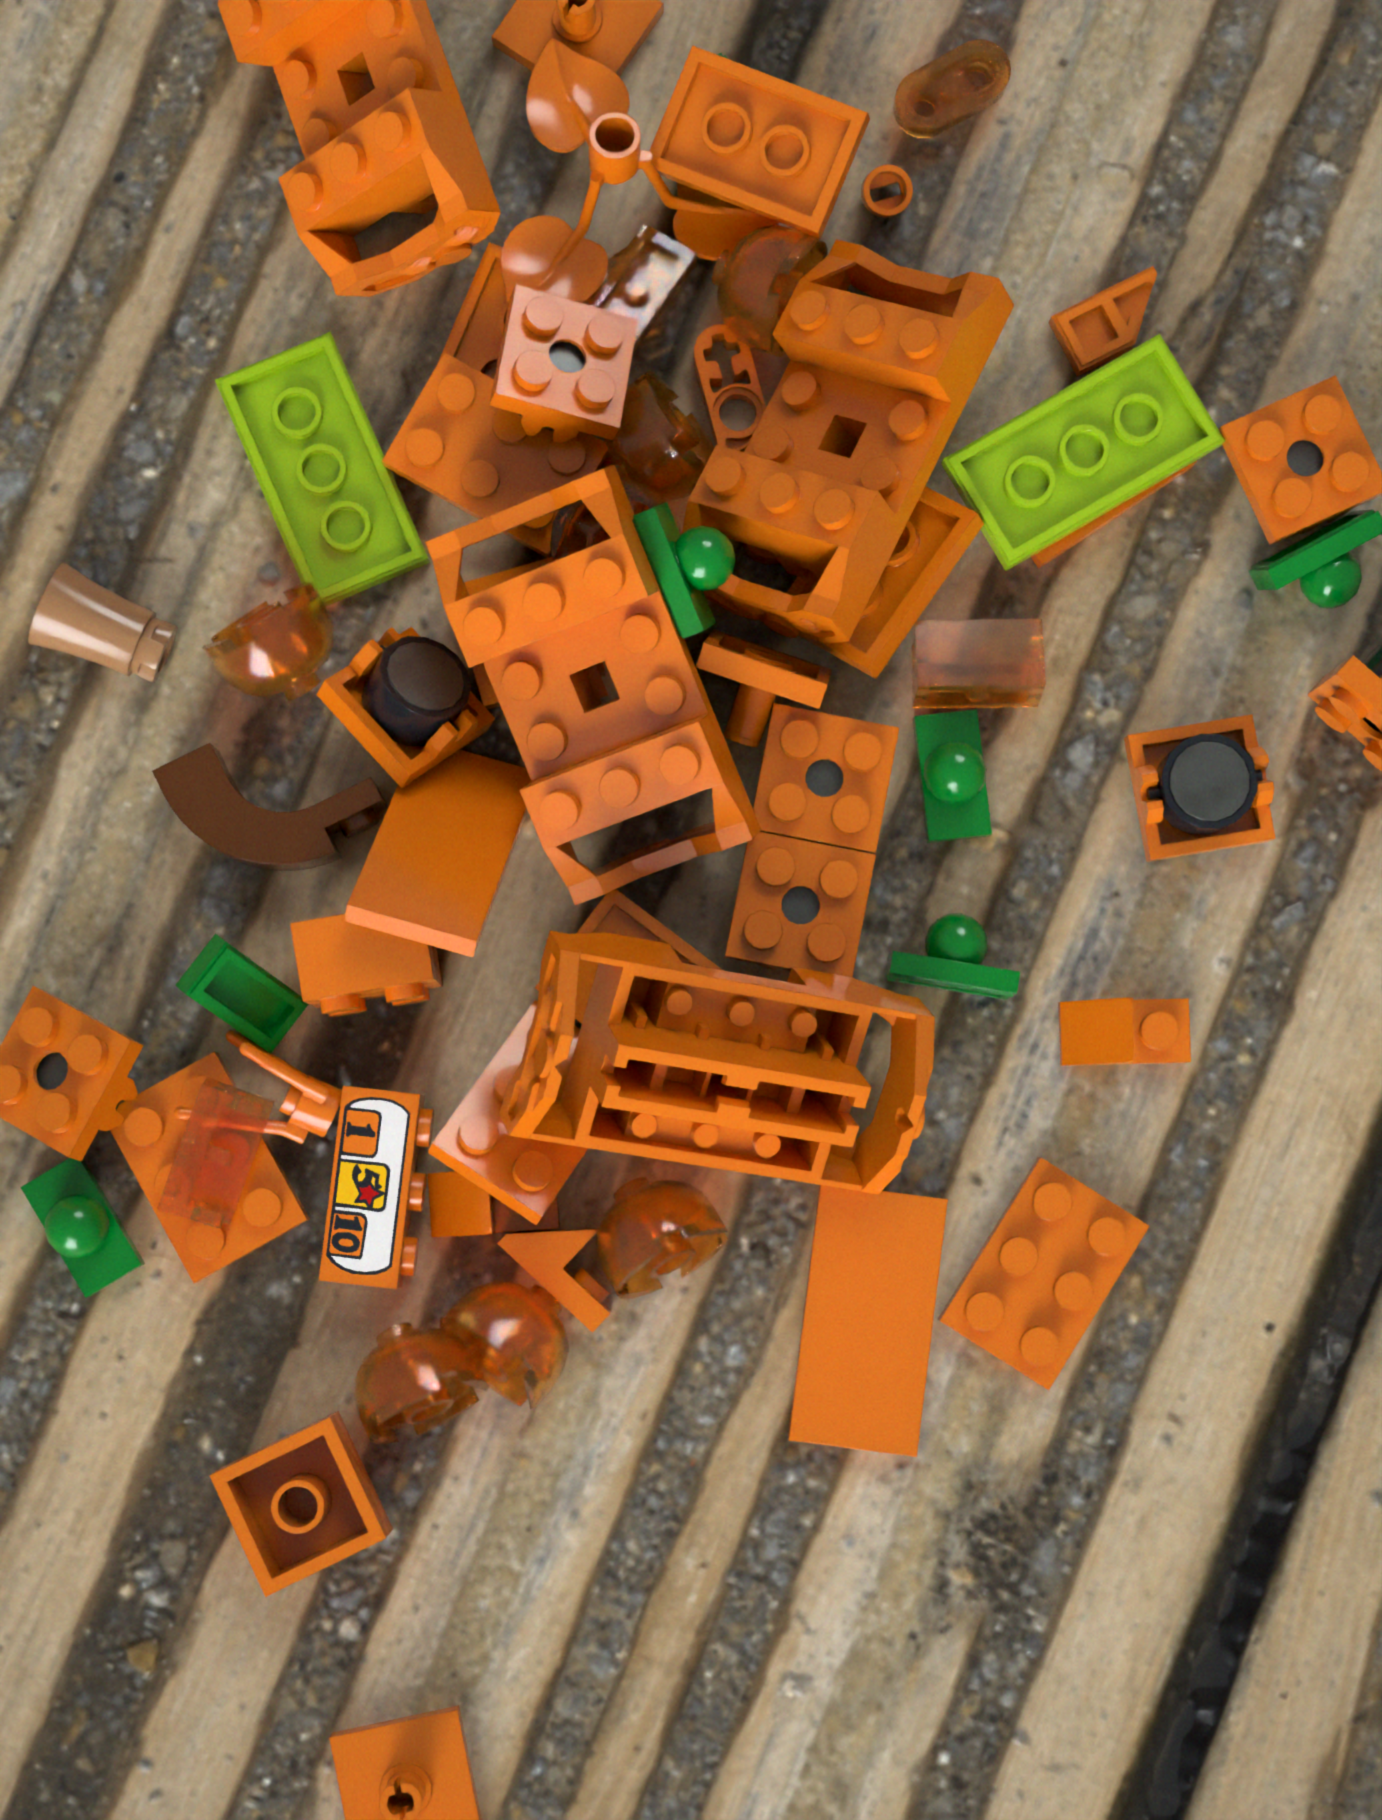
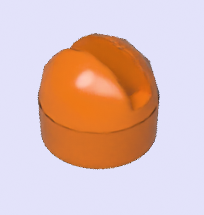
[861,164,913,218]

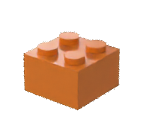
[290,914,443,1017]
[209,1411,393,1597]

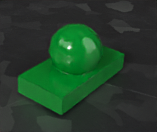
[632,502,735,639]
[1248,509,1382,609]
[912,709,992,843]
[885,913,1020,1000]
[175,933,309,1054]
[21,1158,145,1298]

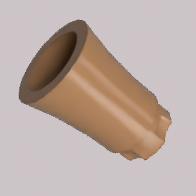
[28,562,178,683]

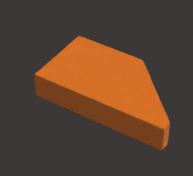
[1048,266,1157,377]

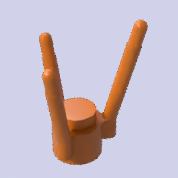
[174,1030,342,1144]

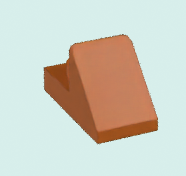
[1058,997,1191,1066]
[427,1171,560,1237]
[497,1228,611,1333]

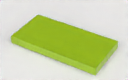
[215,332,430,612]
[941,334,1225,571]

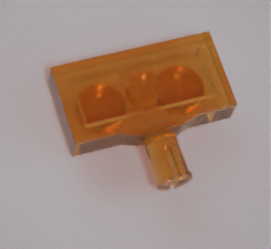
[586,223,697,356]

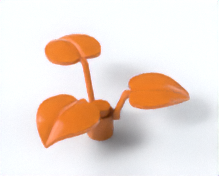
[501,38,780,305]

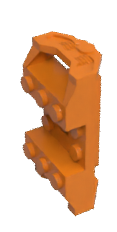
[218,0,501,297]
[682,239,1014,644]
[425,465,761,905]
[499,930,935,1194]

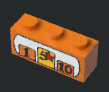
[319,1085,434,1289]

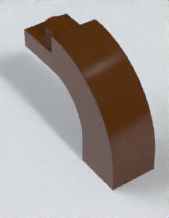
[152,743,388,871]

